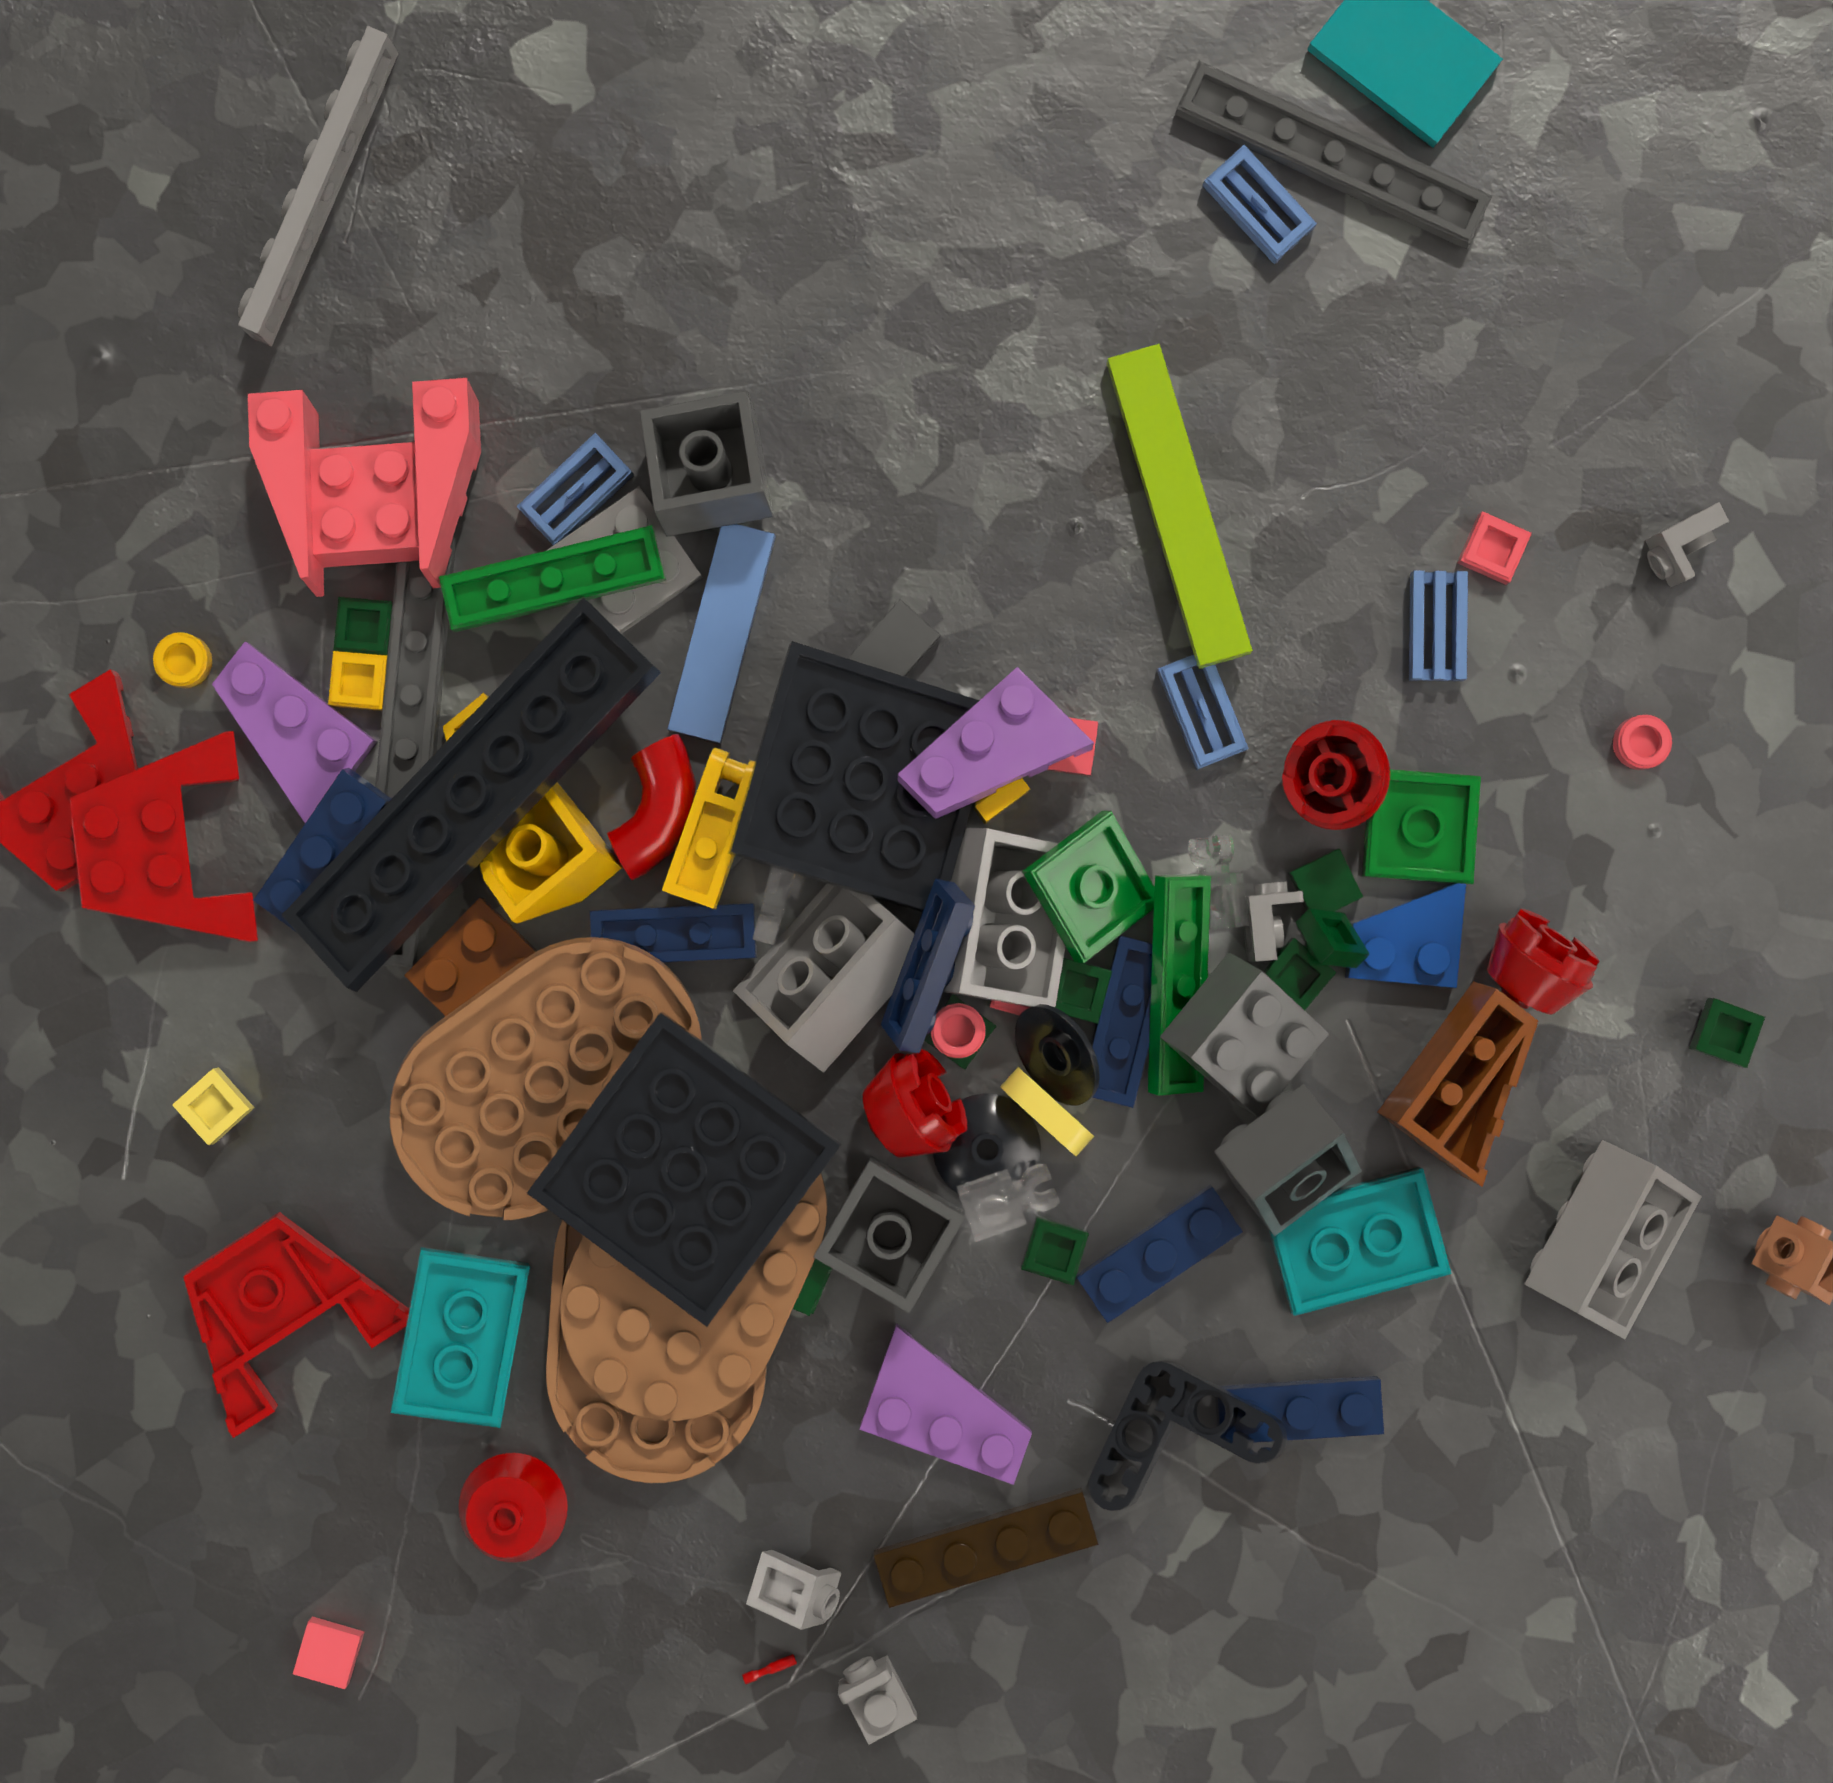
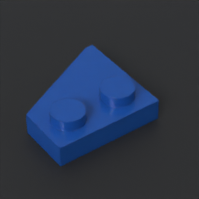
[1345,883,1466,988]

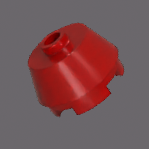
[1282,720,1390,830]
[1487,909,1600,1015]
[863,1049,967,1158]
[459,1453,568,1562]

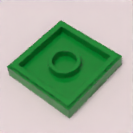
[1362,769,1481,885]
[1022,811,1155,963]

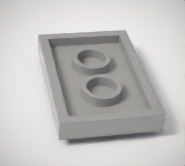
[531,486,703,636]

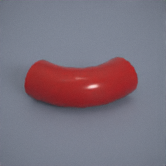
[607,734,696,880]

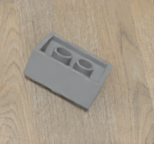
[943,828,1065,1007]
[733,884,914,1073]
[1525,1140,1702,1339]

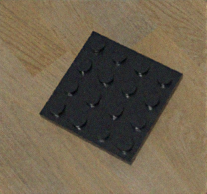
[728,641,980,912]
[527,1012,841,1327]

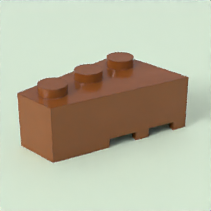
[1377,981,1539,1187]

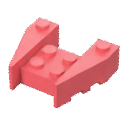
[248,378,481,597]

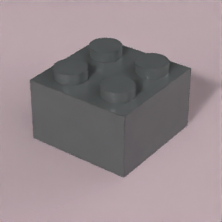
[640,390,773,537]
[1160,952,1329,1118]
[1214,1084,1362,1236]
[813,1156,965,1313]

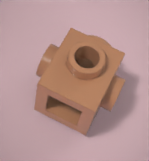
[1751,1216,1833,1305]

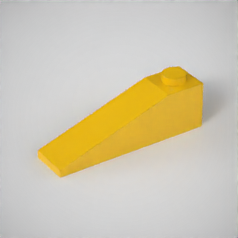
[443,693,623,924]

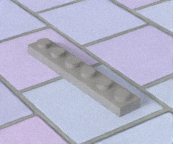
[238,26,399,347]

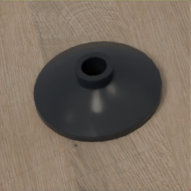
[1015,1004,1100,1106]
[933,1093,1041,1202]

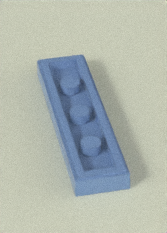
[668,524,776,744]

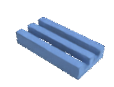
[1202,145,1317,265]
[517,433,634,545]
[1409,570,1468,681]
[1157,655,1249,770]

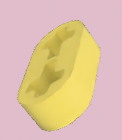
[1000,1067,1095,1157]

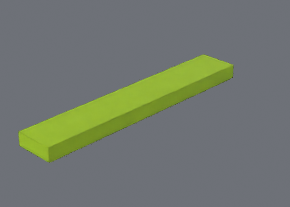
[1107,343,1253,669]

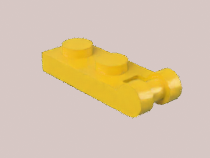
[662,748,755,910]

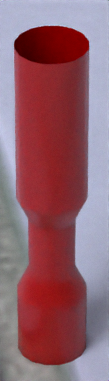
[742,1654,797,1685]

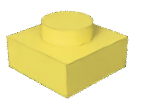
[172,1067,255,1146]

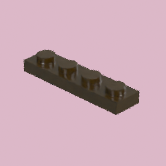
[873,1488,1099,1608]

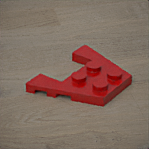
[0,669,138,892]
[69,731,258,942]
[183,1212,409,1438]

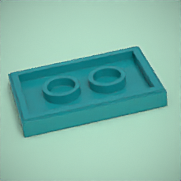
[1307,0,1503,148]
[1269,1167,1452,1316]
[391,1247,530,1428]

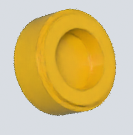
[153,632,212,688]

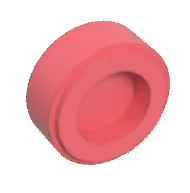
[1613,715,1672,770]
[931,1003,986,1058]

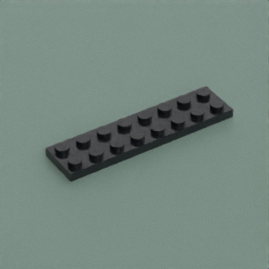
[282,597,661,992]

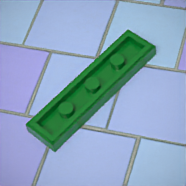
[439,525,666,632]
[1148,874,1211,1096]

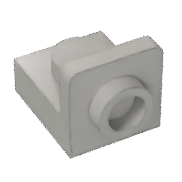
[1645,502,1729,587]
[1241,882,1304,962]
[746,1550,841,1630]
[838,1655,917,1745]

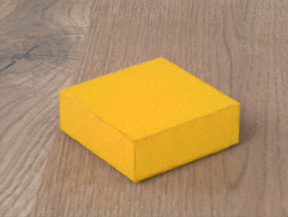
[328,651,387,711]
[974,778,1030,824]

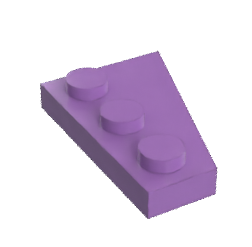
[212,642,377,823]
[898,667,1094,819]
[859,1323,1032,1485]

